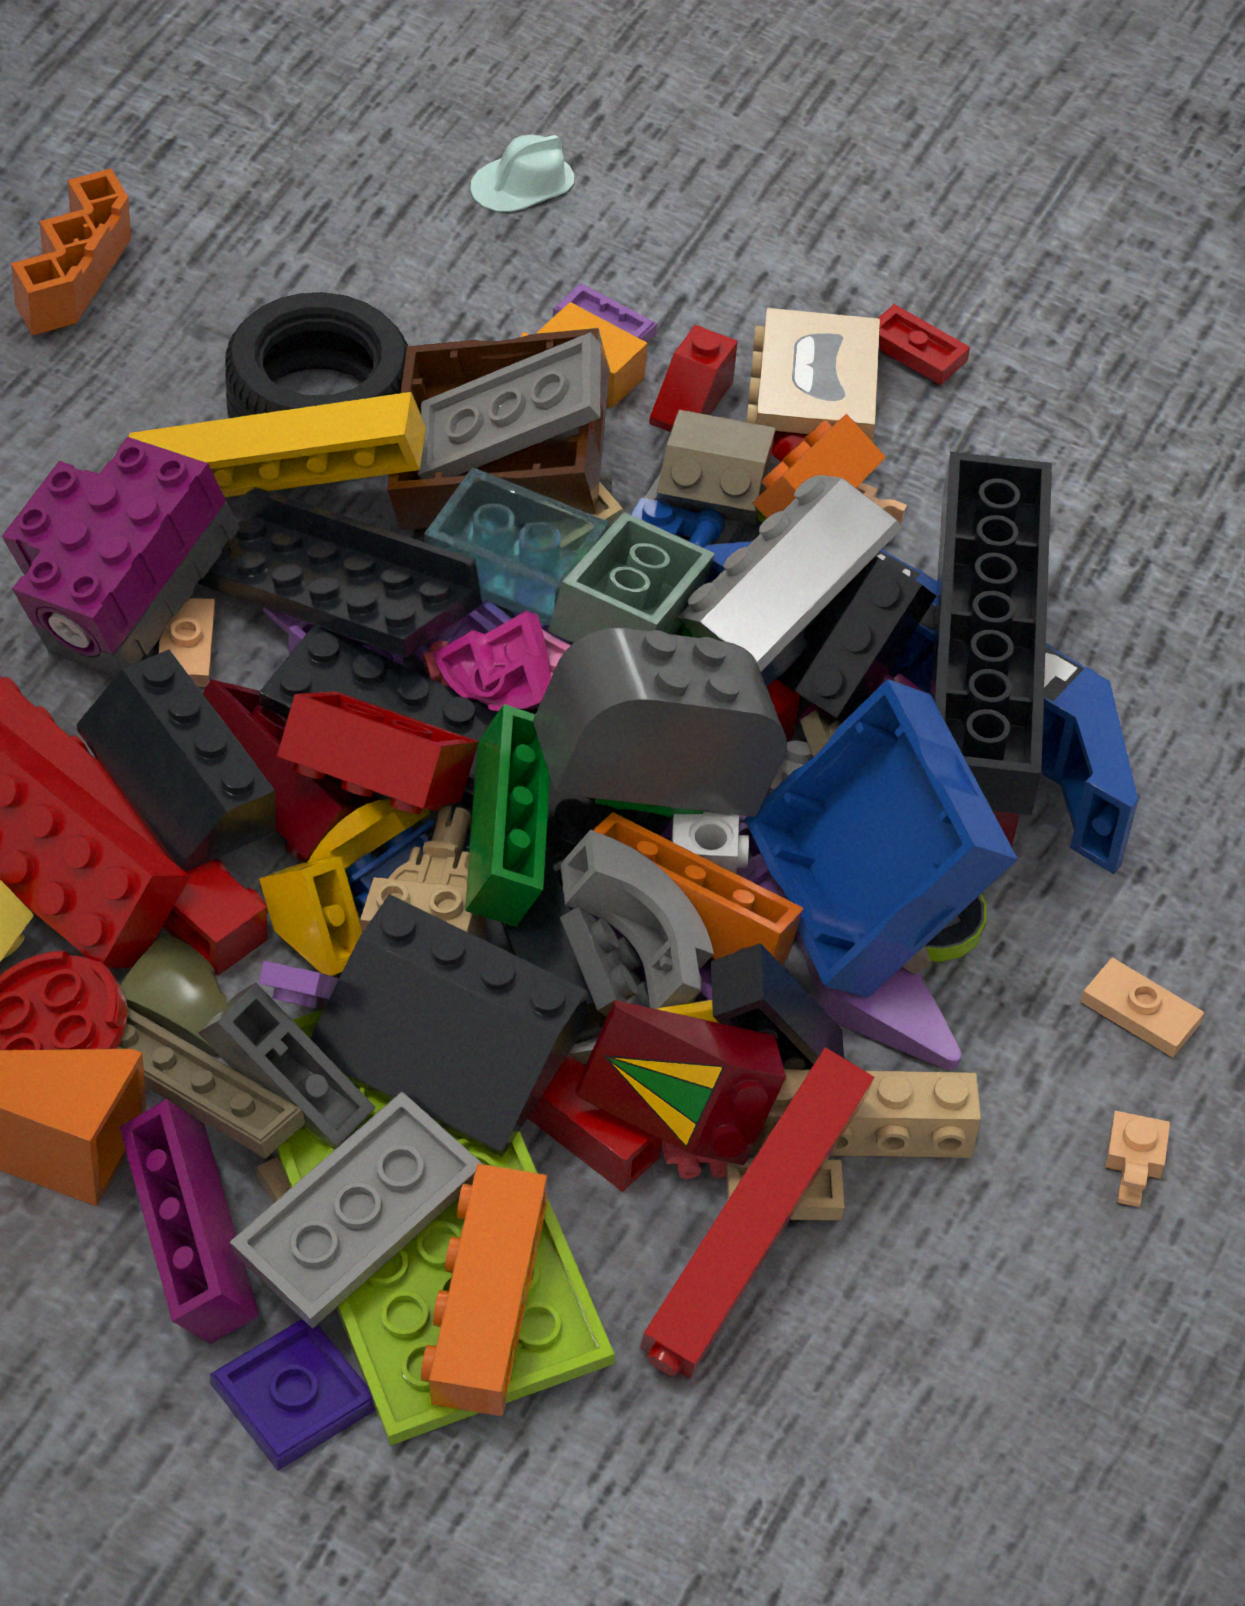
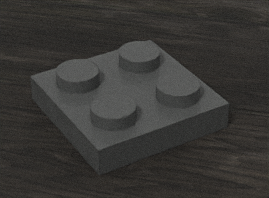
[560,906,650,1017]

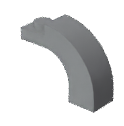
[560,830,714,1009]

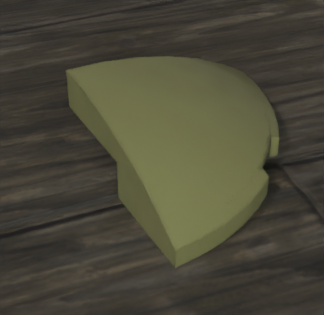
[120,933,227,1058]

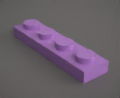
[259,961,339,1010]

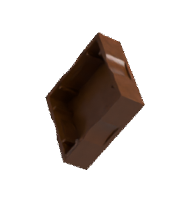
[387,328,610,530]

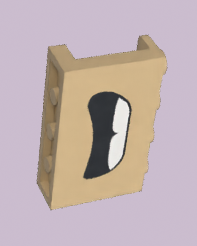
[746,308,880,442]

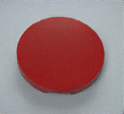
[0,951,127,1050]

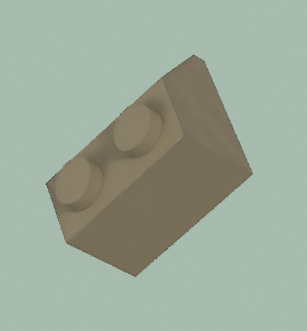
[657,410,776,525]

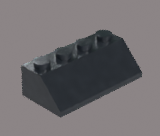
[77,649,276,872]

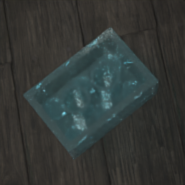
[424,467,609,626]

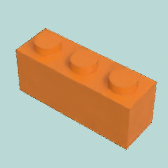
[752,413,886,518]

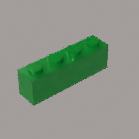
[465,704,550,927]

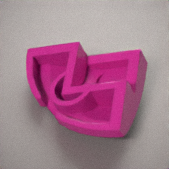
[433,611,551,712]

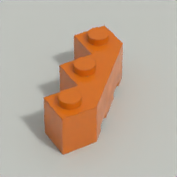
[11,168,131,336]

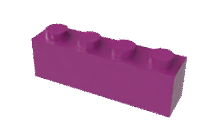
[120,1099,259,1344]

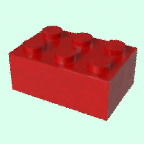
[277,691,479,814]

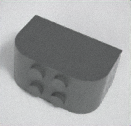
[533,628,787,817]

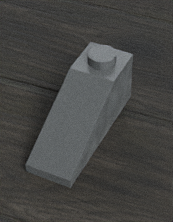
[198,982,376,1149]

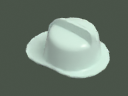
[470,134,574,212]

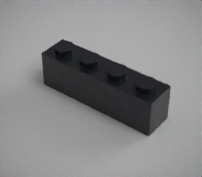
[501,850,607,1044]

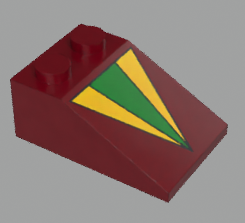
[575,1000,786,1166]

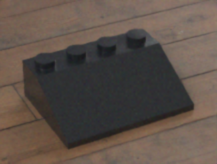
[310,894,588,1157]

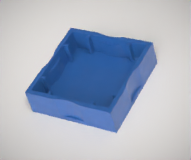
[745,679,1018,998]

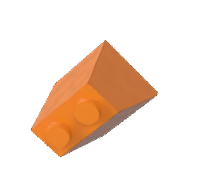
[0,1049,147,1206]

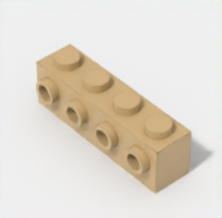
[750,1069,981,1158]

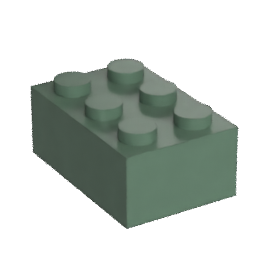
[548,512,715,645]

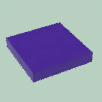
[210,1319,375,1471]

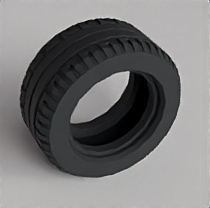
[225,292,408,418]

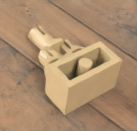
[360,806,488,940]

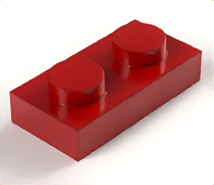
[878,304,970,385]

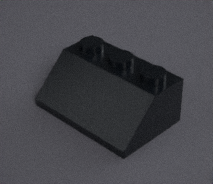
[777,556,936,722]

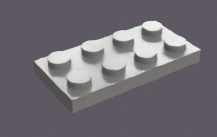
[418,332,601,479]
[230,1092,482,1329]

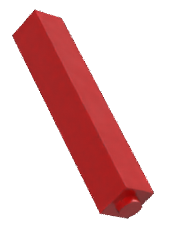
[640,1047,875,1379]
[527,1054,662,1192]

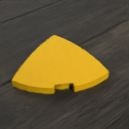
[308,799,430,869]

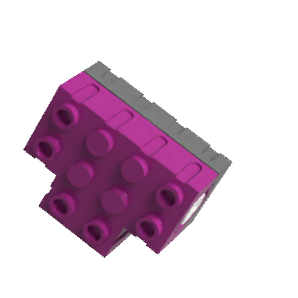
[2,437,240,676]

